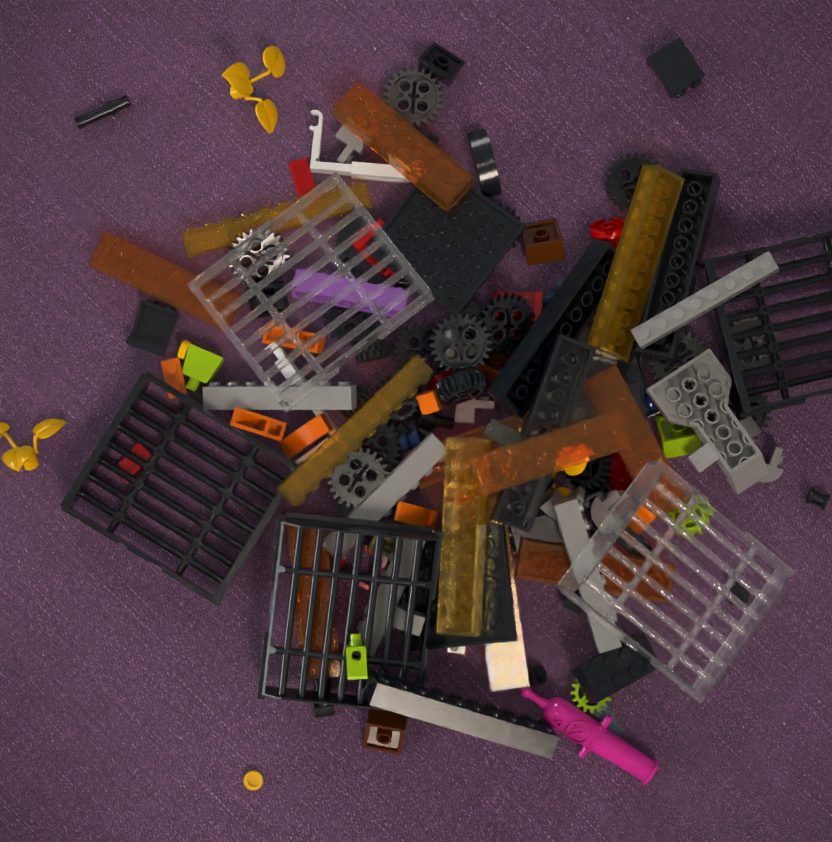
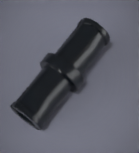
[415,411,455,430]

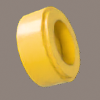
[177,340,191,360]
[244,770,264,790]

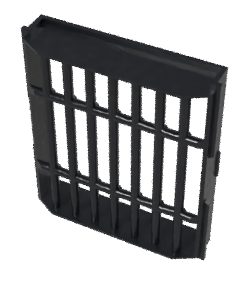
[699,231,832,418]
[60,372,304,606]
[257,511,444,711]

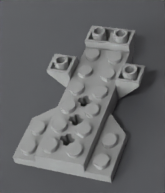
[646,348,769,495]

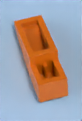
[262,324,326,355]
[416,389,442,415]
[230,407,287,441]
[279,413,334,459]
[394,501,438,527]
[621,504,656,534]

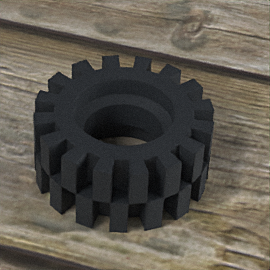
[354,340,390,364]
[339,384,372,420]

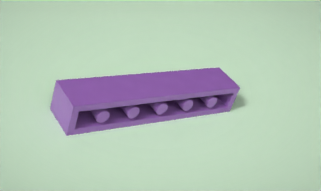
[291,269,410,319]

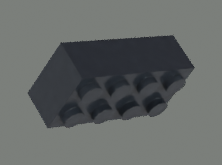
[572,632,661,704]

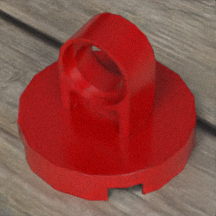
[590,217,628,251]

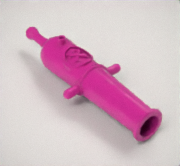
[521,687,659,785]

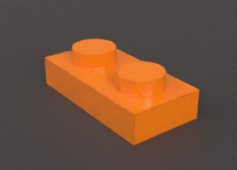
[161,358,188,399]

